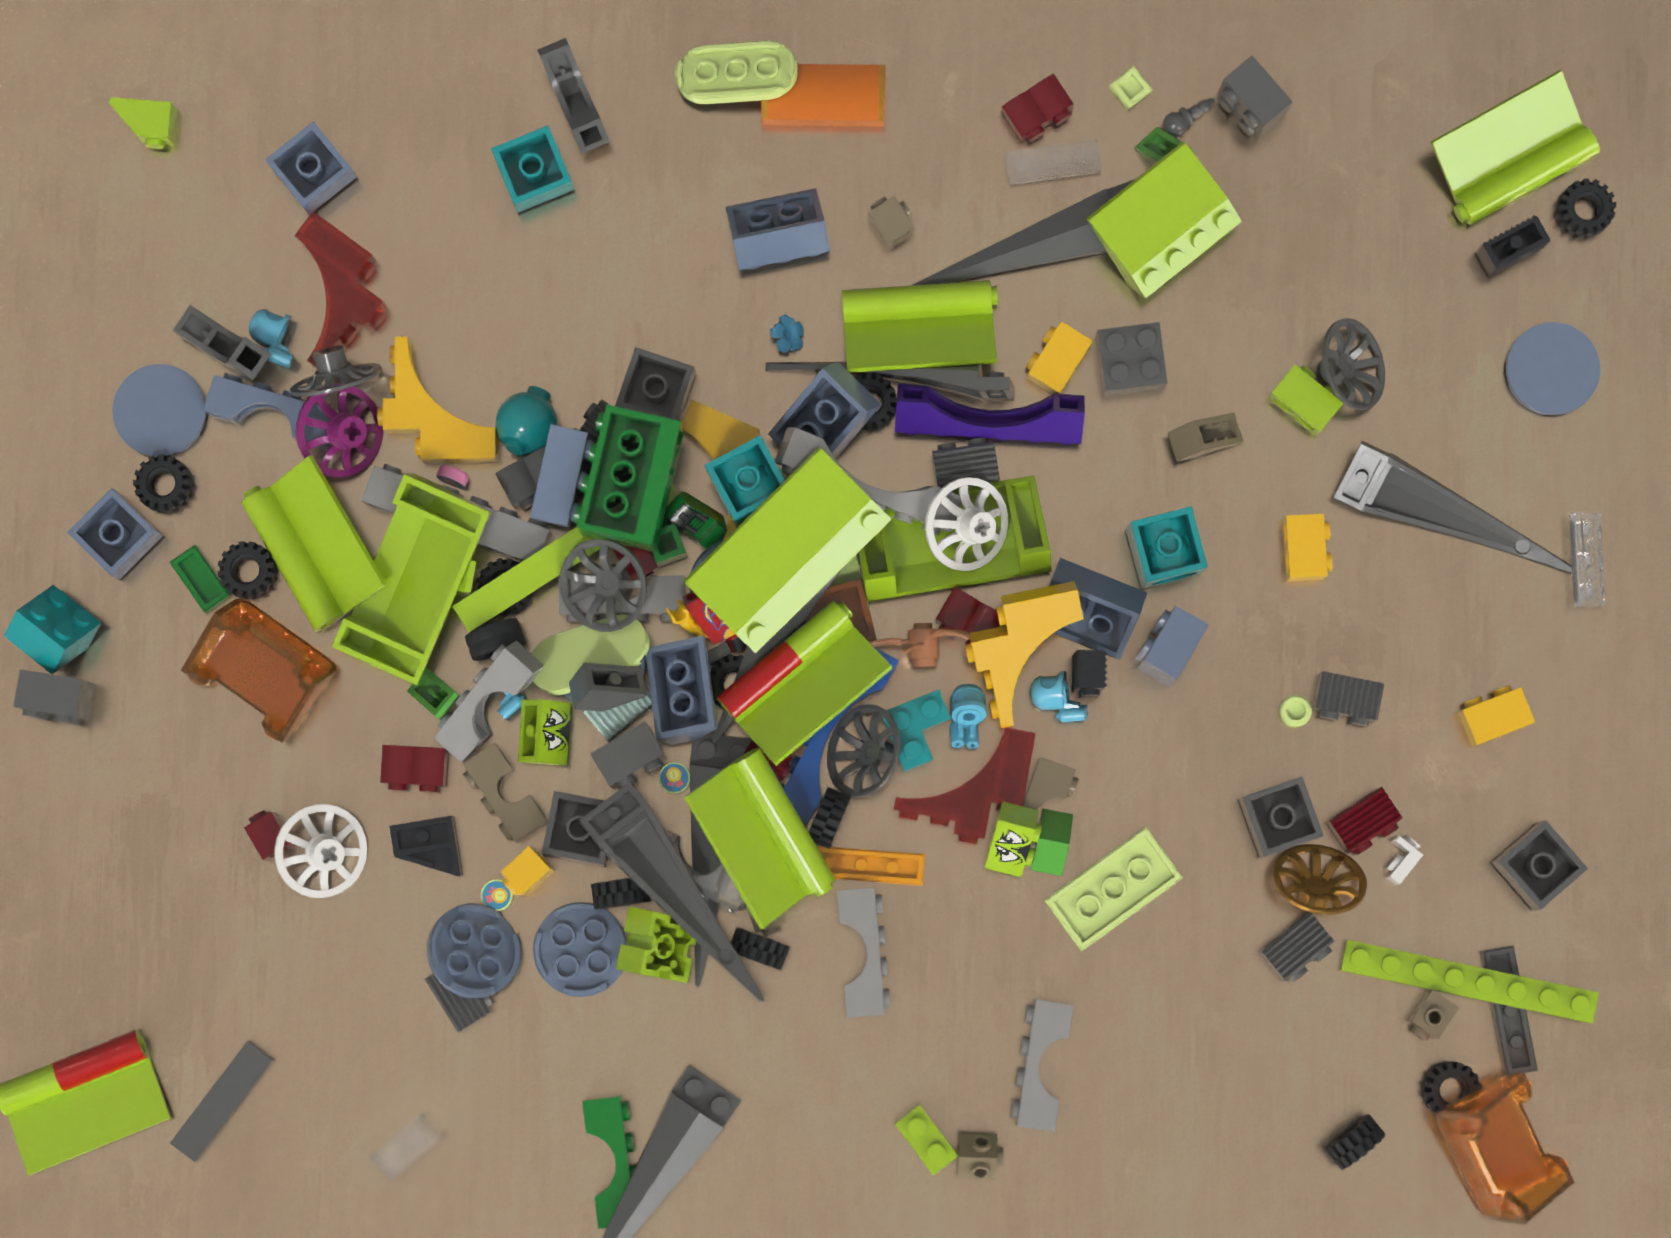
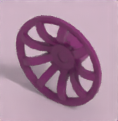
[296,384,383,477]

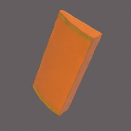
[761,64,885,127]

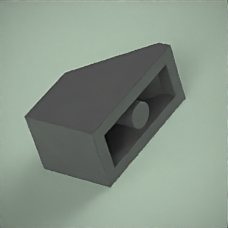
[569,662,647,712]

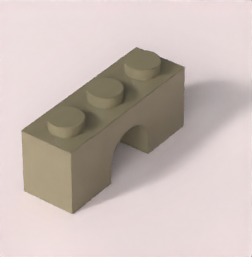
[463,743,548,843]

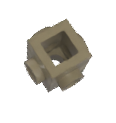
[957,1133,1003,1180]

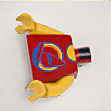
[665,592,747,652]

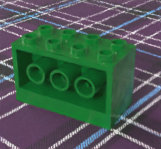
[574,404,685,552]

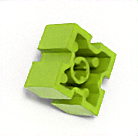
[616,907,696,983]

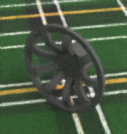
[1320,318,1385,410]
[290,345,382,397]
[560,538,647,632]
[827,704,901,797]

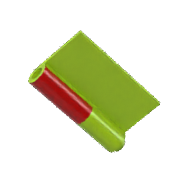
[0,1029,171,1176]

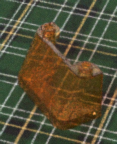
[181,599,337,743]
[1436,1073,1575,1225]

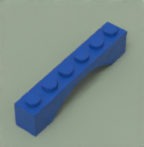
[780,647,899,826]

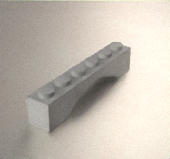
[775,427,962,536]

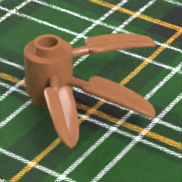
[868,623,970,668]

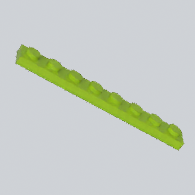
[1341,940,1599,1024]

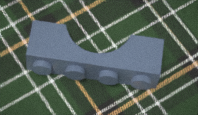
[203,373,331,450]

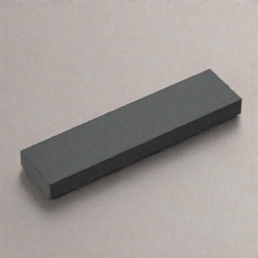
[1481,945,1538,1076]
[170,1041,274,1162]

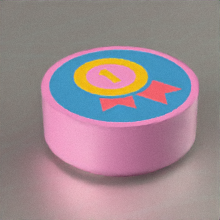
[436,465,469,489]

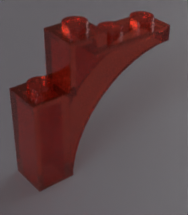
[294,211,387,369]
[893,727,1036,845]

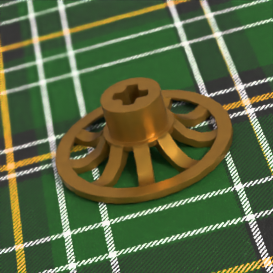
[1272,844,1367,915]

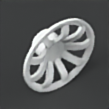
[925,477,1008,571]
[274,804,367,898]

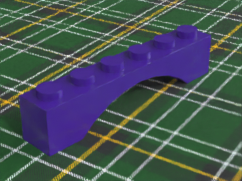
[895,384,1085,445]

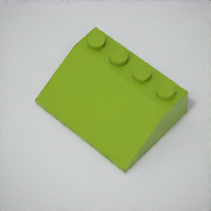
[1086,142,1242,298]

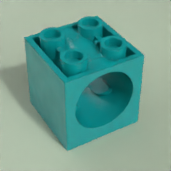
[704,435,785,528]
[1126,506,1208,589]

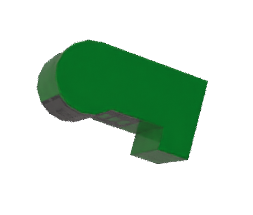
[665,491,727,549]

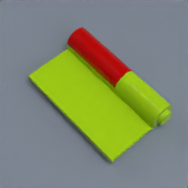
[716,601,893,766]

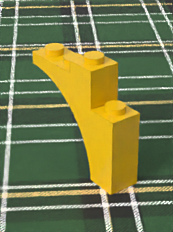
[377,336,499,464]
[681,399,782,540]
[965,581,1083,728]

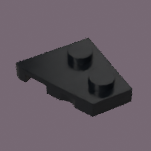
[389,816,462,876]

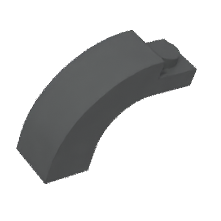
[537,38,610,154]
[172,305,271,381]

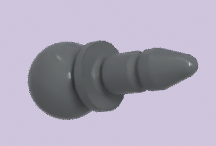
[1163,98,1215,137]

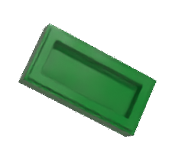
[169,545,232,614]

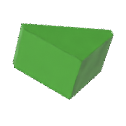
[1135,126,1194,166]
[407,667,461,720]
[1031,808,1073,876]

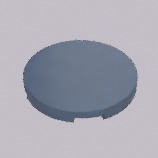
[1506,322,1600,415]
[112,364,206,457]
[533,902,627,997]
[426,903,521,999]

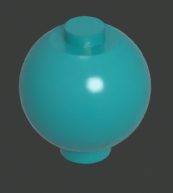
[495,386,558,456]

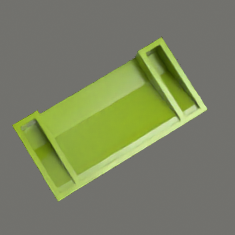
[684,446,892,653]
[331,473,491,685]
[858,475,1052,602]

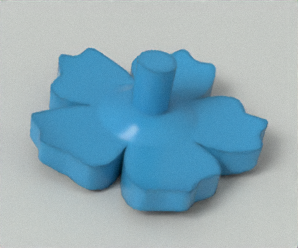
[770,315,804,353]

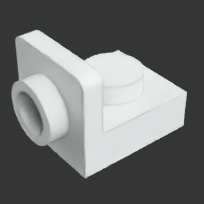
[1386,835,1423,885]

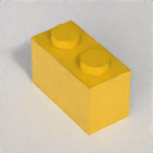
[1026,321,1093,394]
[1282,514,1332,581]
[1457,685,1535,747]
[501,846,556,896]

